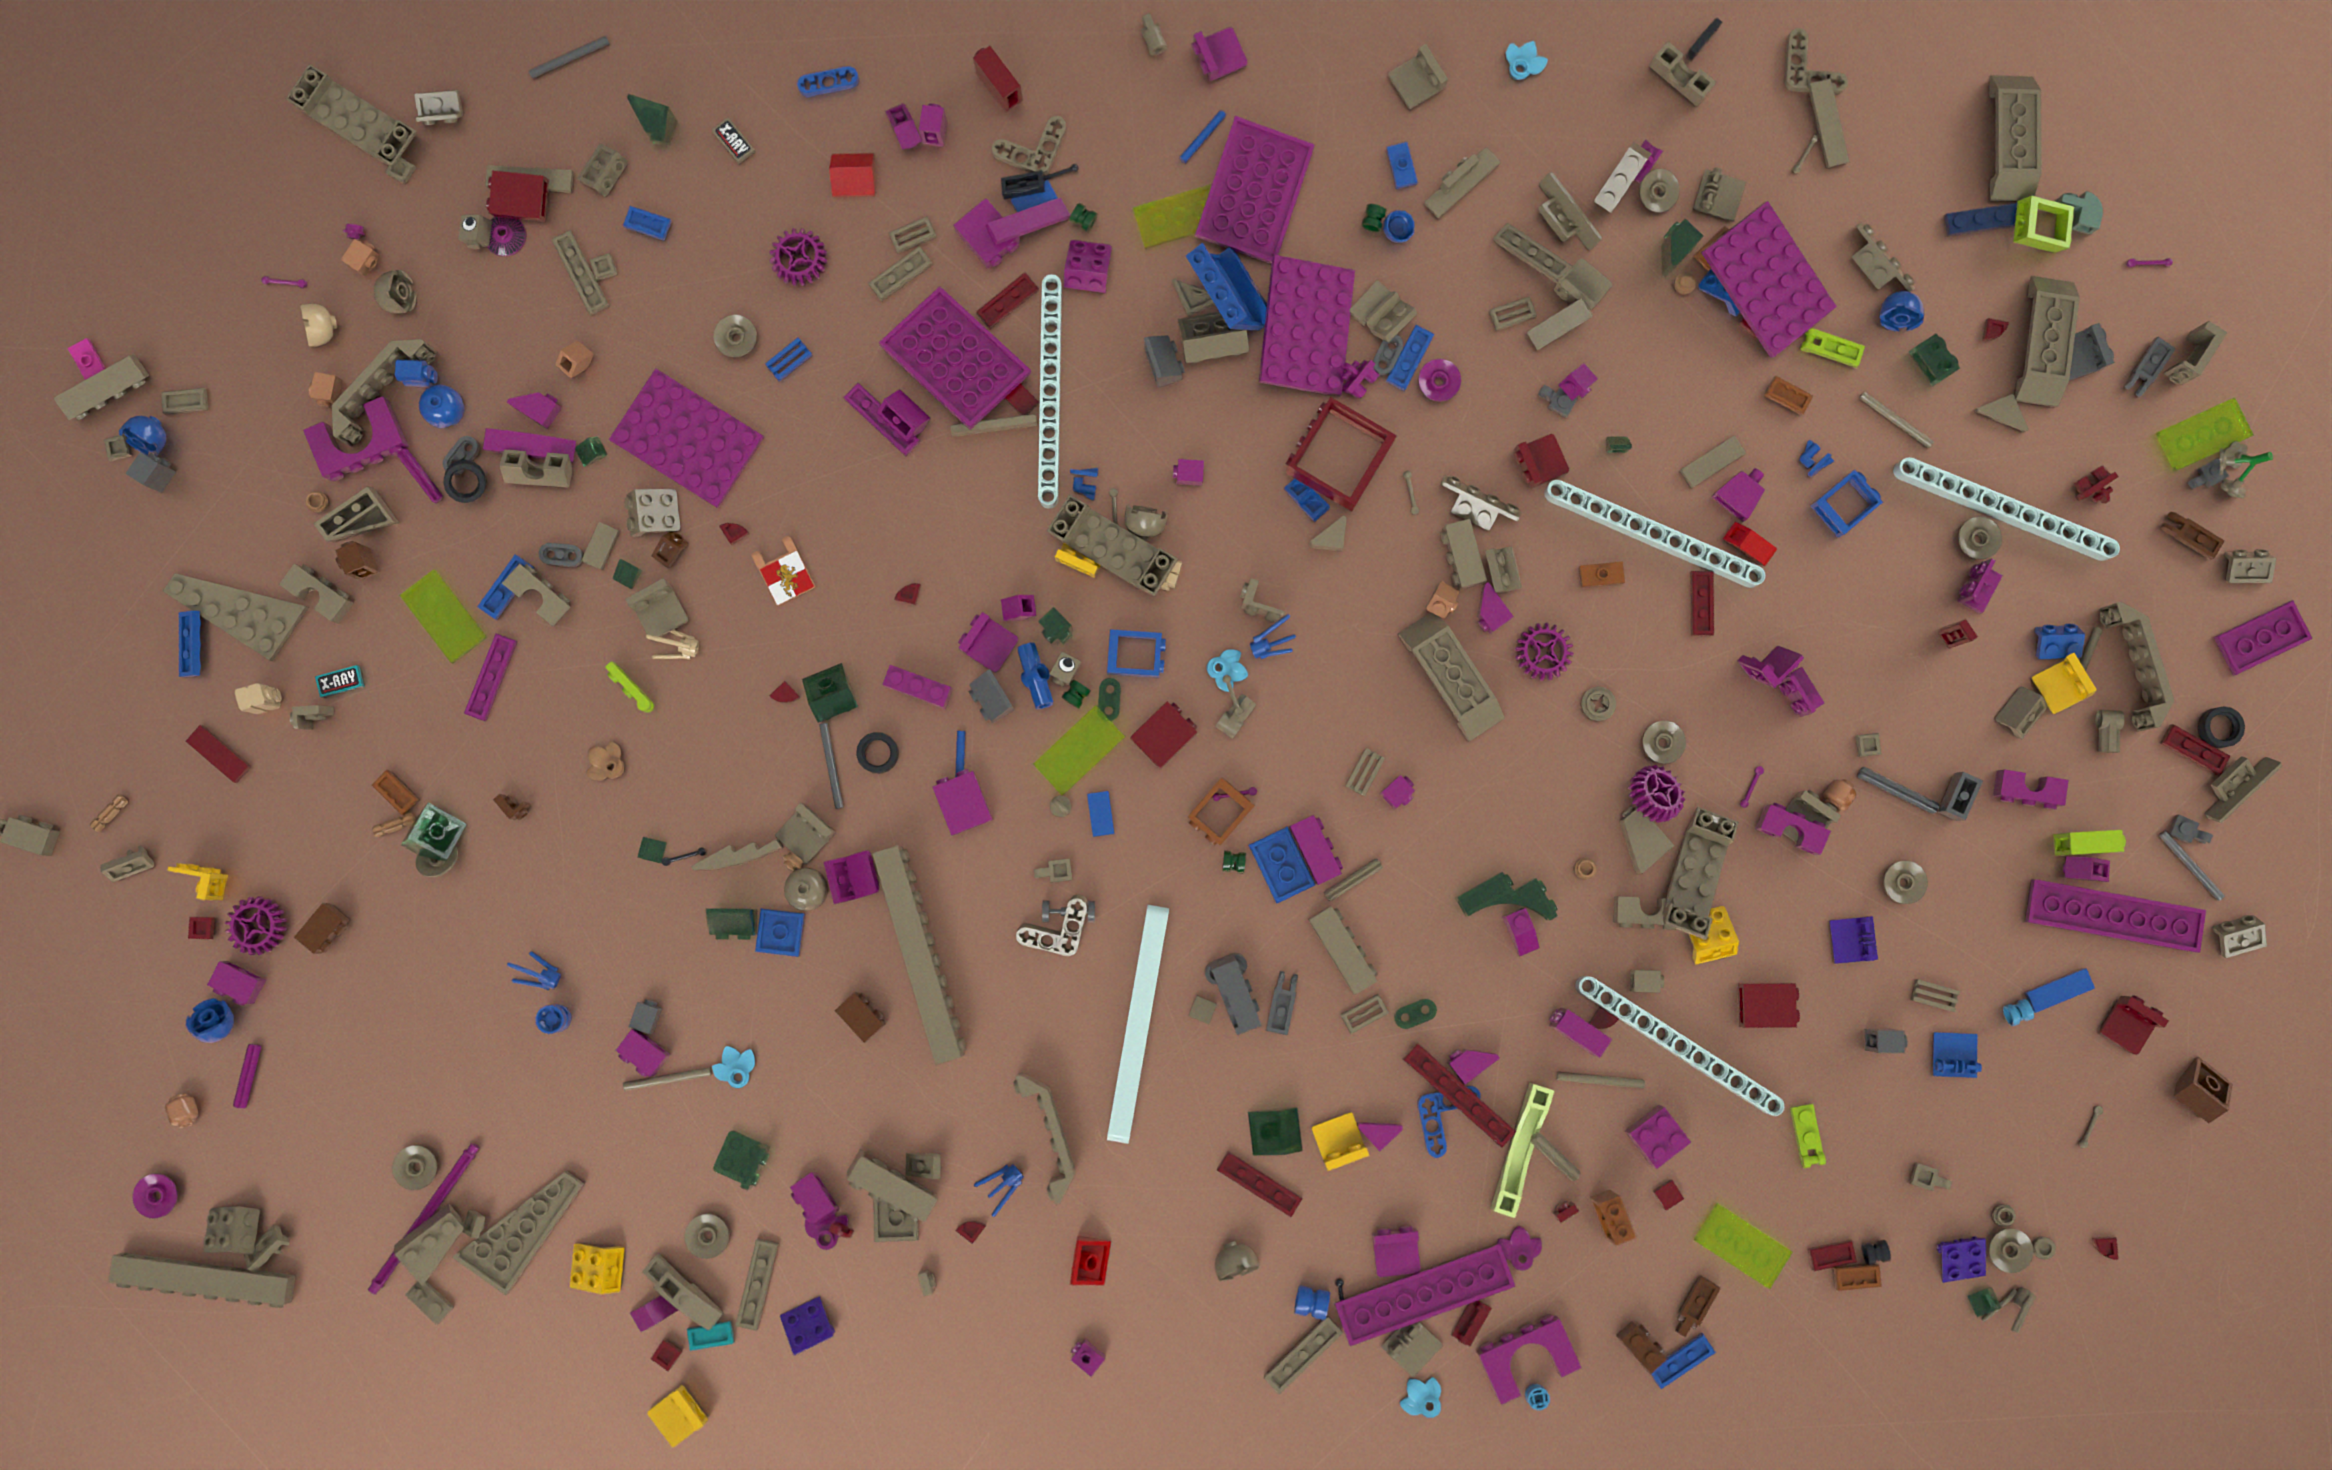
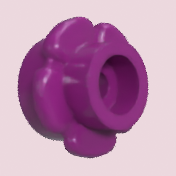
[343,224,365,240]

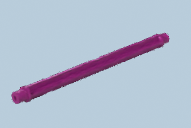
[368,1143,480,1294]

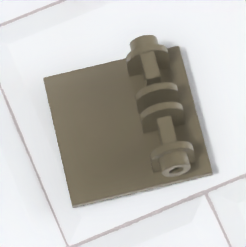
[1693,168,1746,222]
[1381,1322,1443,1378]

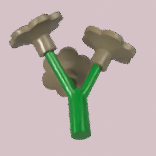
[2220,441,2273,499]

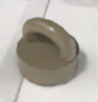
[1050,795,1071,817]

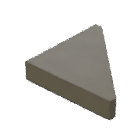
[1172,279,1215,317]
[1975,394,2029,432]

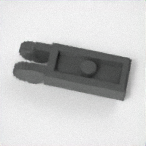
[2124,337,2176,397]
[1266,971,1298,1035]

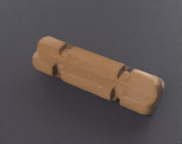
[90,795,128,832]
[372,813,416,837]

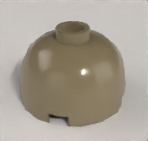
[374,270,416,314]
[1125,505,1168,541]
[784,868,828,911]
[1215,1242,1260,1281]

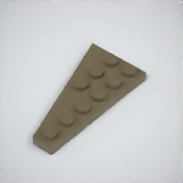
[163,573,309,661]
[452,1171,584,1295]

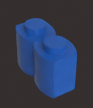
[395,359,438,387]

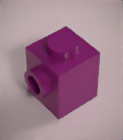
[1559,363,1598,401]
[1173,459,1204,486]
[1001,595,1037,621]
[1379,775,1415,809]
[1070,1339,1106,1377]

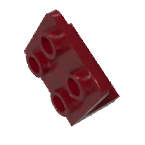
[1514,434,1569,488]
[2100,995,2169,1055]

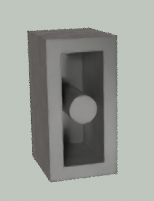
[125,452,176,493]
[1937,772,1983,821]
[1865,1029,1908,1053]

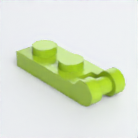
[1800,328,1865,368]
[605,661,654,713]
[1790,1103,1826,1168]

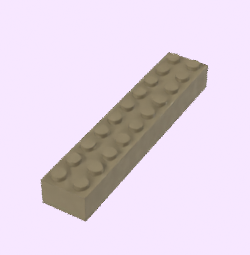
[872,845,967,1065]

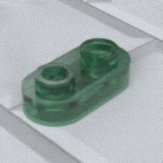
[1098,678,1121,722]
[1394,999,1437,1029]

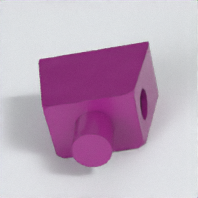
[1711,468,1765,523]

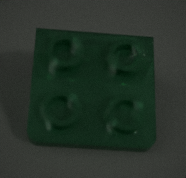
[713,1131,770,1190]

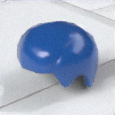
[1383,210,1415,243]

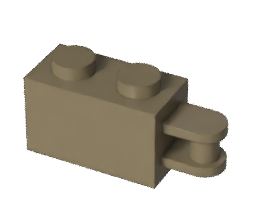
[0,815,60,856]

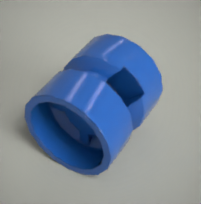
[535,1004,571,1034]
[1294,1285,1330,1320]

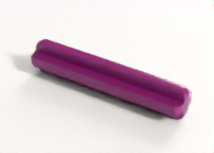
[397,448,443,503]
[233,1044,261,1109]

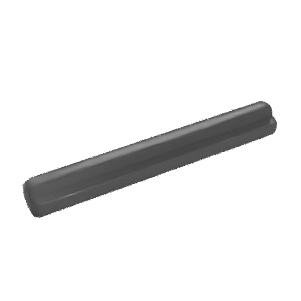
[1857,767,1939,814]

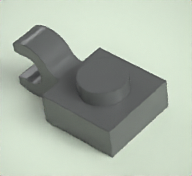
[1538,385,1578,418]
[2187,458,2229,489]
[2168,815,2213,844]

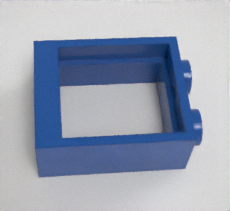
[1810,470,1883,538]
[1107,629,1166,678]

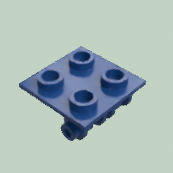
[1933,1032,1982,1078]

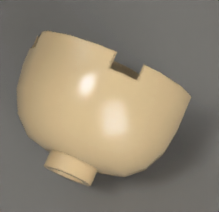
[300,304,337,347]

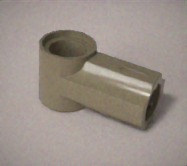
[1215,694,1256,739]
[2095,710,2124,753]

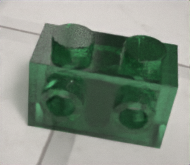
[1909,333,1960,387]
[1038,607,1073,645]

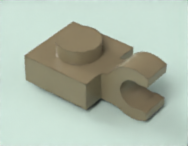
[1034,858,1072,883]
[1910,1163,1952,1191]

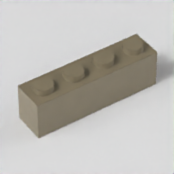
[53,353,149,420]
[1308,906,1378,995]

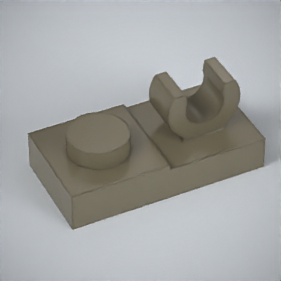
[100,846,154,882]
[244,1225,290,1273]
[405,1281,454,1325]

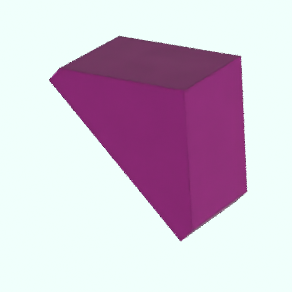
[1357,1122,1403,1151]
[630,1295,678,1332]

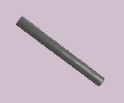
[529,36,610,79]
[819,723,844,809]
[2159,830,2225,901]

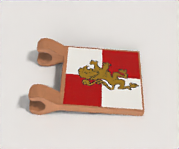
[751,536,816,606]

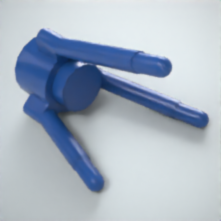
[1250,614,1296,659]
[507,951,561,991]
[974,1164,1024,1217]

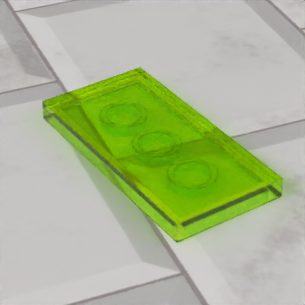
[1133,184,1212,249]
[2156,397,2254,471]
[399,569,487,664]
[1033,705,1126,796]
[1694,1203,1793,1289]

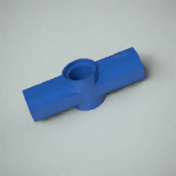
[1017,642,1053,709]

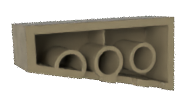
[847,1149,938,1222]

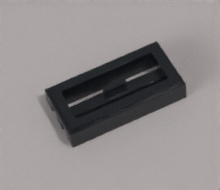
[1686,18,1723,62]
[1001,170,1045,200]

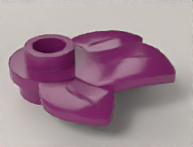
[805,1213,848,1250]
[1498,1226,1542,1271]

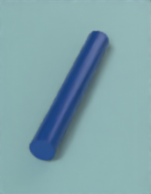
[1179,110,1226,163]
[955,731,966,778]

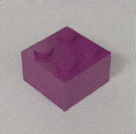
[1625,1105,1692,1169]

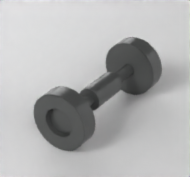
[1042,900,1095,923]

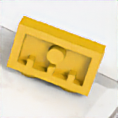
[1055,543,1100,578]
[2032,653,2097,714]
[167,863,228,900]
[1688,906,1739,965]
[1311,1112,1369,1171]
[570,1243,625,1294]
[647,1384,709,1447]

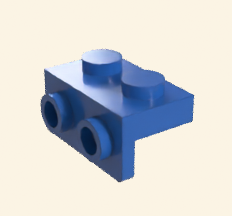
[2035,623,2085,659]

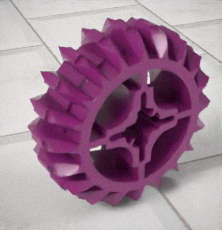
[769,228,827,286]
[1515,623,1574,681]
[1628,765,1686,823]
[225,896,287,955]

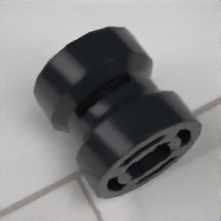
[1862,1239,1891,1266]

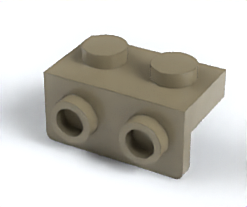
[414,90,463,125]

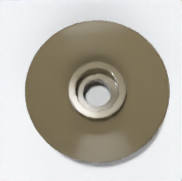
[1639,169,1679,212]
[714,315,757,357]
[1958,517,2002,559]
[1642,721,1686,764]
[415,839,458,877]
[1884,861,1928,904]
[392,1145,437,1190]
[685,1214,729,1259]
[1989,1228,2033,1273]

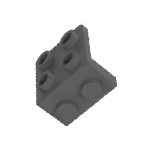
[2069,323,2115,381]

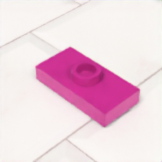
[68,338,106,380]

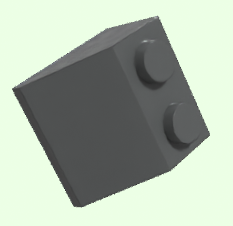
[1144,335,1185,388]
[968,669,1015,723]

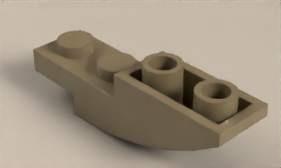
[642,1254,724,1330]

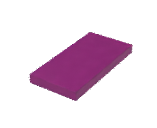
[2214,600,2313,676]

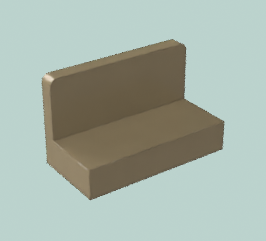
[1995,686,2048,739]

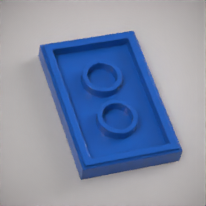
[1249,826,1316,904]

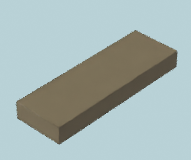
[868,246,933,302]
[1527,297,1594,350]
[1680,435,1746,488]

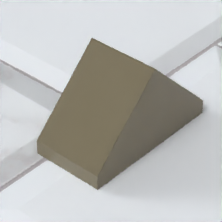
[1309,515,1347,552]

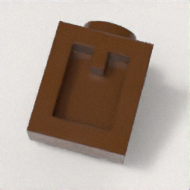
[651,532,689,568]
[493,794,531,820]

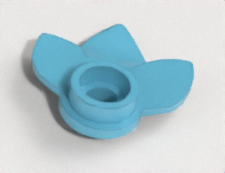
[1506,41,1548,80]
[1207,649,1248,692]
[712,1046,755,1088]
[1400,1377,1441,1418]

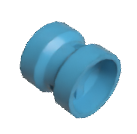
[2003,999,2034,1026]
[1525,1384,1550,1410]

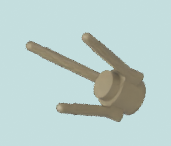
[1982,1287,2036,1333]

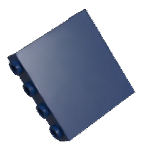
[1186,243,1267,331]

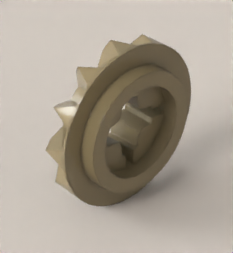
[1581,687,1616,721]

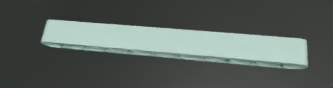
[1038,274,1062,509]
[1893,457,2120,561]
[1544,480,1766,588]
[1107,905,1169,1144]
[1575,976,1784,1116]

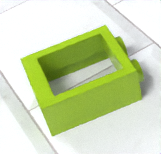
[2013,196,2074,253]
[2053,830,2126,856]

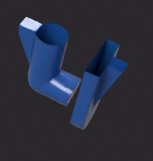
[1799,440,1834,478]
[1070,468,1098,500]

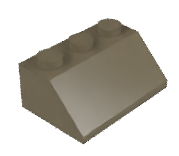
[1178,312,1249,363]

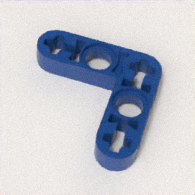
[1417,1086,1481,1158]

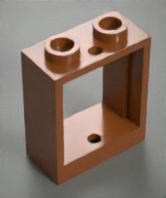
[1188,777,1255,845]
[1589,1190,1636,1246]

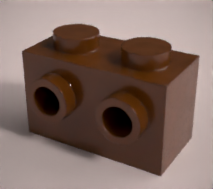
[335,541,379,580]
[294,903,349,954]
[835,992,886,1043]
[1616,1321,1667,1374]

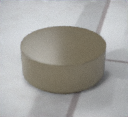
[2032,1236,2056,1260]

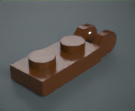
[2160,511,2225,560]

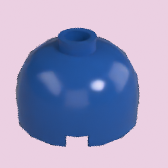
[1880,291,1924,331]
[419,384,465,429]
[119,416,166,456]
[186,998,234,1043]

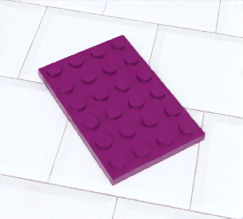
[1195,116,1315,264]
[1701,201,1837,358]
[1259,255,1355,397]
[879,286,1031,430]
[609,368,764,508]

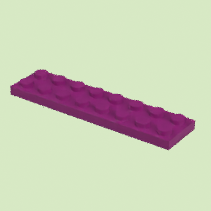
[2025,879,2206,953]
[1334,1244,1516,1346]

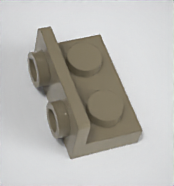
[577,143,628,197]
[1365,291,1418,342]
[1485,546,1522,593]
[2224,549,2277,583]
[290,705,334,730]
[2213,915,2267,958]

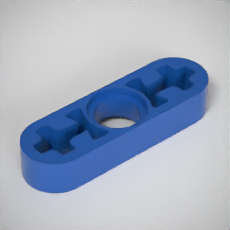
[797,66,859,97]

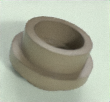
[1993,1204,2016,1227]

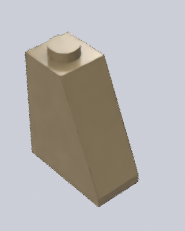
[1619,806,1674,874]

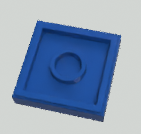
[755,908,805,957]

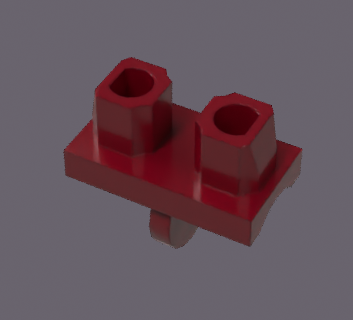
[2074,465,2119,504]

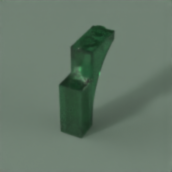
[1455,872,1558,921]

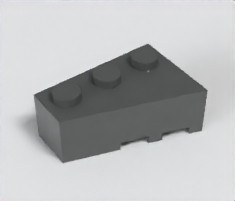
[1209,954,1262,1035]

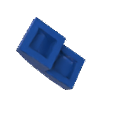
[1284,479,1330,522]

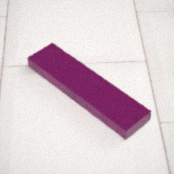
[986,197,1070,245]
[843,383,921,457]
[464,633,518,722]

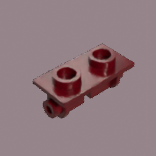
[1451,1300,1492,1346]

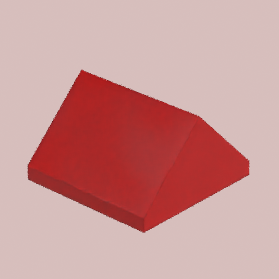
[829,153,875,197]
[1070,1236,1111,1285]

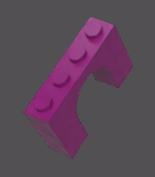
[303,396,409,481]
[1476,1315,1582,1405]

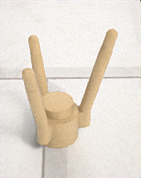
[646,629,699,660]

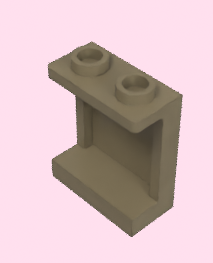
[2164,321,2227,385]

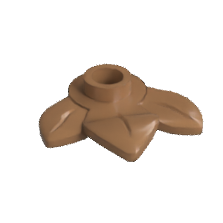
[586,741,624,781]

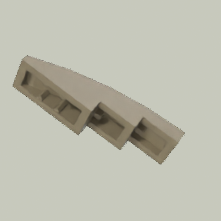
[691,839,784,871]

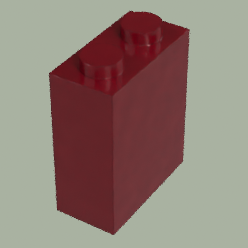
[973,46,1023,112]
[486,170,549,222]
[1130,701,1197,769]
[1738,983,1800,1028]

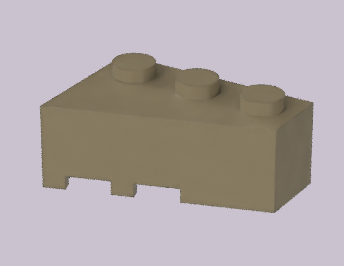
[313,486,399,542]
[394,1204,464,1286]

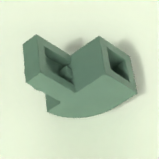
[2055,191,2103,234]

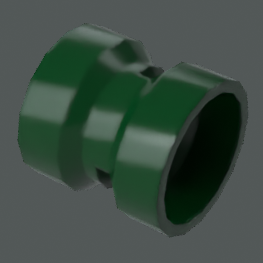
[1069,203,1098,232]
[1361,204,1387,232]
[1061,679,1091,709]
[1222,851,1246,874]

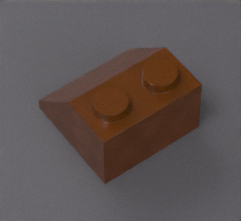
[2174,1057,2233,1123]

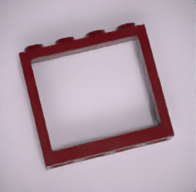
[1285,397,1397,512]

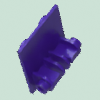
[1829,916,1878,964]
[1937,1236,1986,1283]
[780,1296,835,1356]

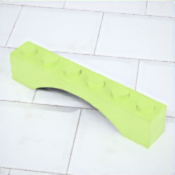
[1490,1082,1555,1218]

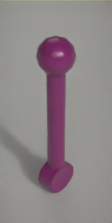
[2127,258,2173,268]
[261,276,307,289]
[1740,766,1764,808]
[1212,787,1257,801]

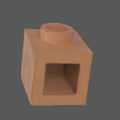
[341,239,379,277]
[555,340,594,378]
[308,372,343,407]
[1426,581,1460,619]

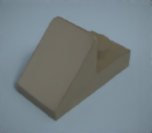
[906,1153,941,1179]

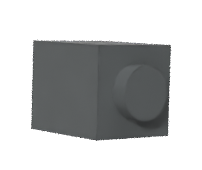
[629,999,662,1034]

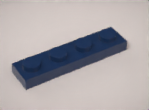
[1944,203,2025,236]

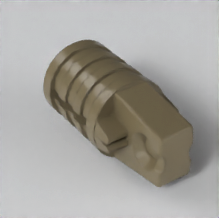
[1141,14,1167,55]

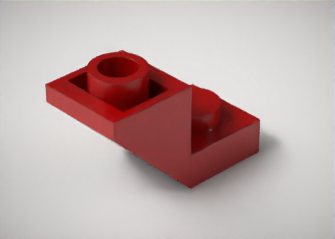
[1723,521,1777,566]

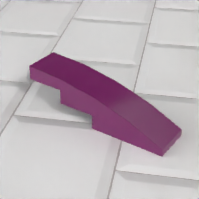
[483,428,576,463]

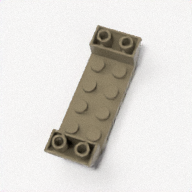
[286,64,417,167]
[1989,75,2041,201]
[2015,276,2080,407]
[332,339,438,446]
[1047,494,1178,596]
[2099,602,2174,732]
[1398,612,1505,742]
[1663,807,1739,940]
[1013,1072,1076,1205]

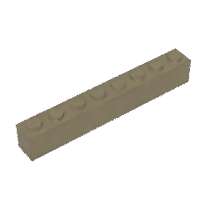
[109,1253,296,1308]

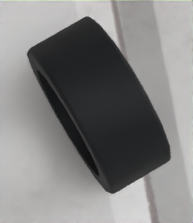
[443,460,486,503]
[2198,706,2245,748]
[856,732,899,774]

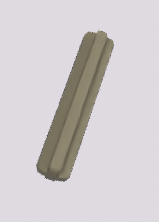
[1324,859,1383,901]
[1530,1132,1580,1181]

